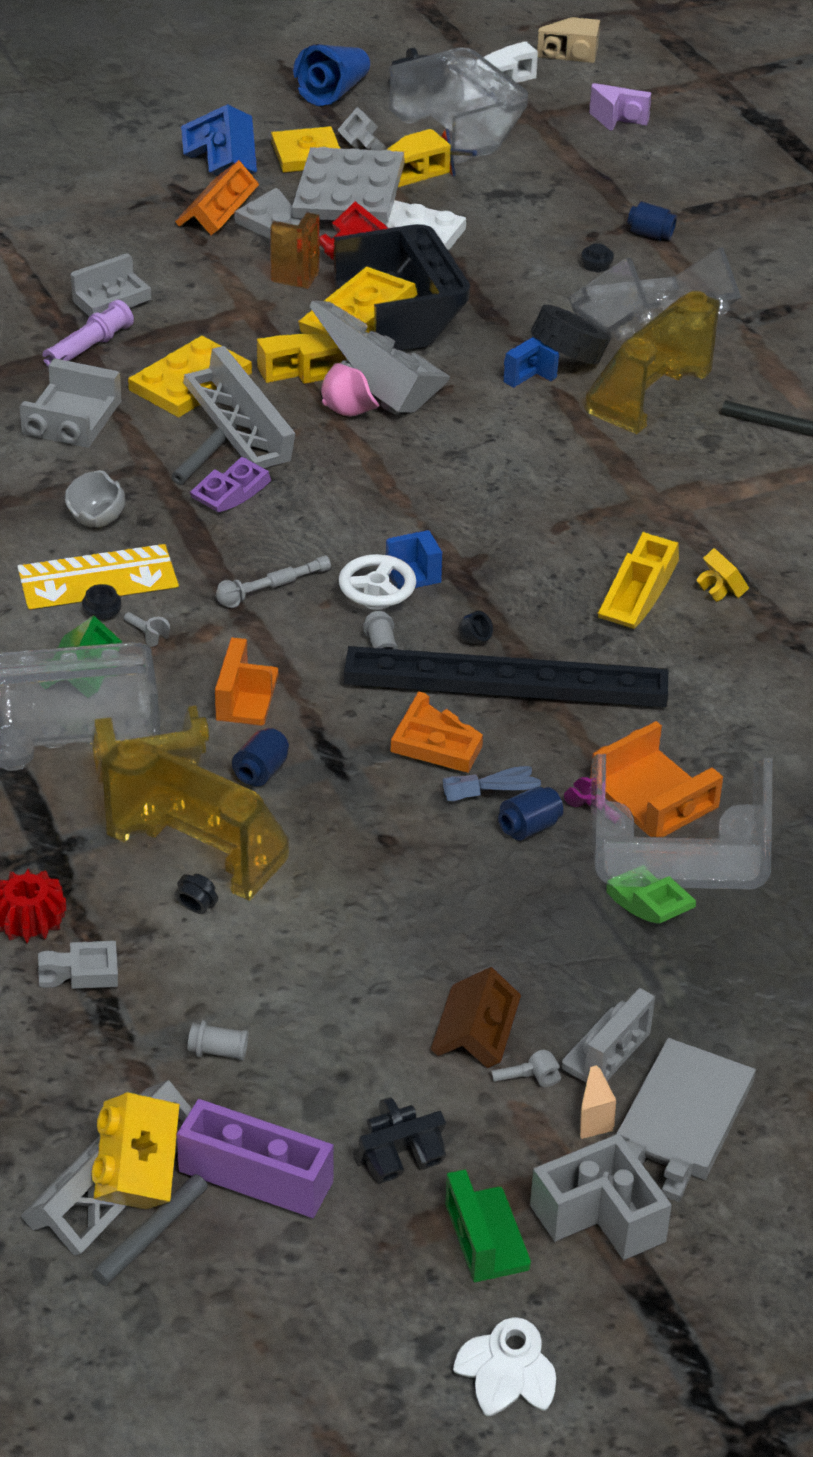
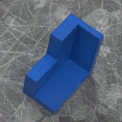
[181,104,257,176]

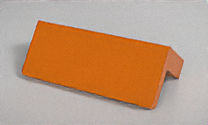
[175,160,259,235]

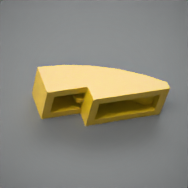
[257,334,348,384]
[598,532,679,629]

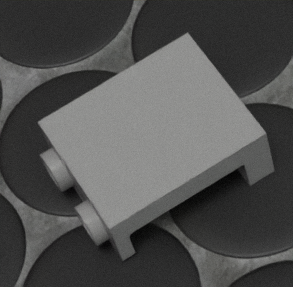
[20,358,121,448]

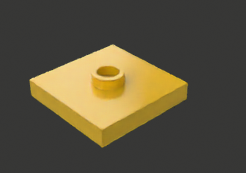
[271,126,340,173]

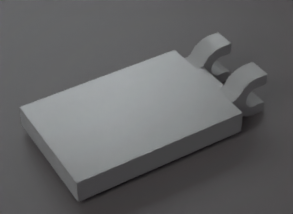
[617,1038,756,1202]

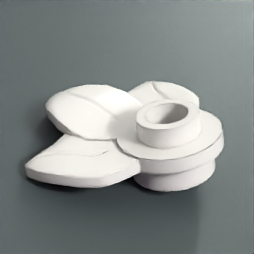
[453,1318,556,1417]

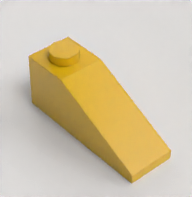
[387,129,451,187]

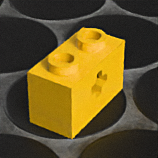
[92,1092,180,1209]

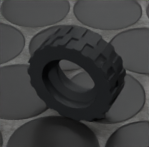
[531,304,611,365]

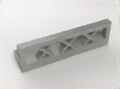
[183,346,296,468]
[20,1080,192,1256]

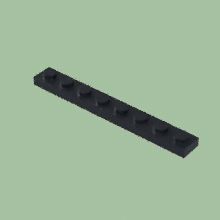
[344,646,669,707]

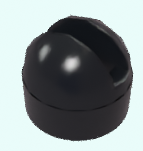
[458,611,493,644]

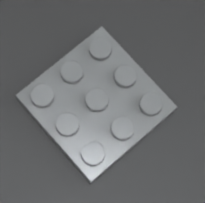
[292,147,405,223]

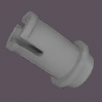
[363,611,398,649]
[188,1020,249,1061]

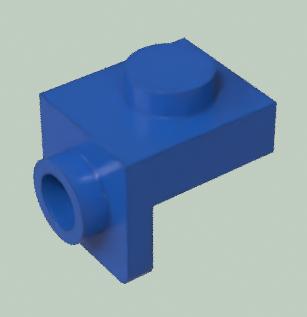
[503,337,559,388]

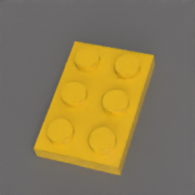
[298,266,417,334]
[128,336,252,418]

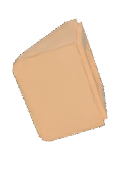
[580,1065,616,1139]

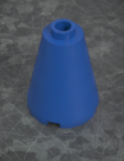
[293,44,370,106]

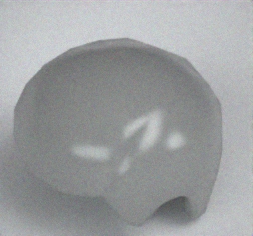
[65,470,126,528]

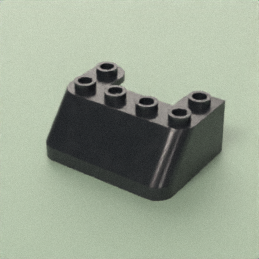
[334,224,470,350]

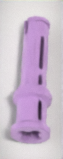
[42,300,134,366]

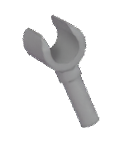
[124,612,170,647]
[492,1050,561,1087]

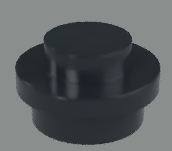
[581,243,614,272]
[82,584,122,620]
[175,874,218,914]

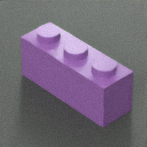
[177,1099,334,1219]

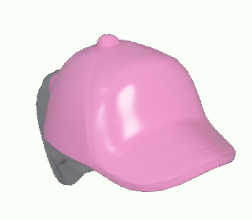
[321,360,379,416]

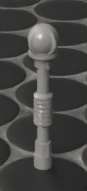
[216,555,331,608]

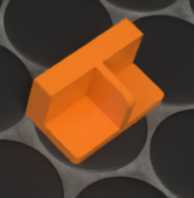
[215,637,279,726]

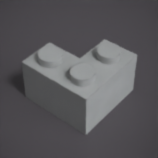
[530,1133,672,1260]

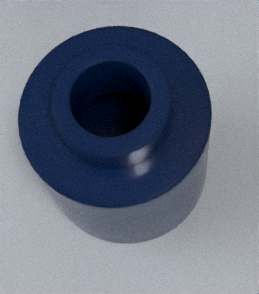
[627,201,677,241]
[232,728,289,787]
[498,787,563,841]

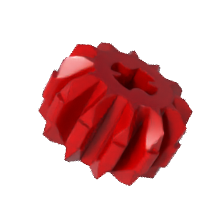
[0,868,67,944]

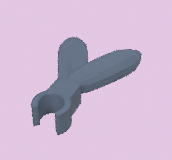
[443,766,541,801]

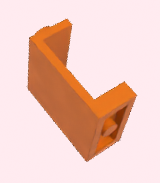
[590,721,723,841]

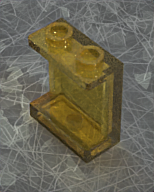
[91,705,209,783]

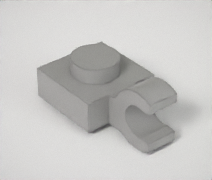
[338,107,386,151]
[38,941,118,989]

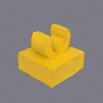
[697,548,749,602]

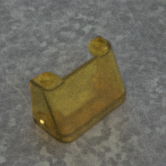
[585,291,720,435]
[101,739,289,901]

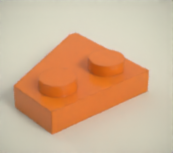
[390,691,483,773]

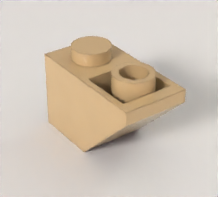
[537,17,600,63]

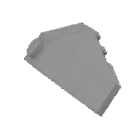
[309,300,450,415]

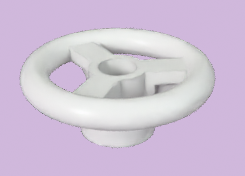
[339,554,416,610]

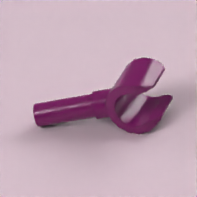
[564,777,621,824]

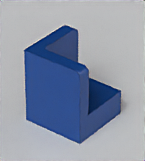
[386,530,443,590]

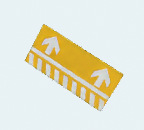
[17,544,179,609]

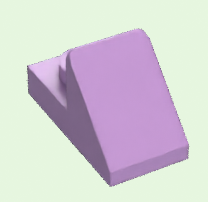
[589,83,652,131]

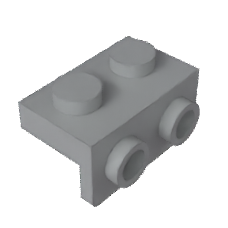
[71,253,152,316]

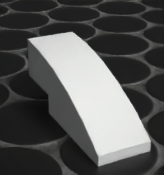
[462,41,538,102]

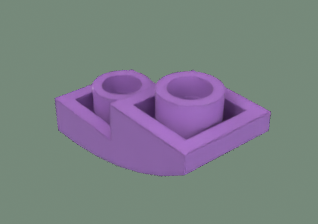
[190,457,271,512]

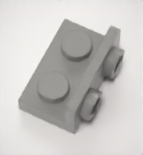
[562,988,655,1083]

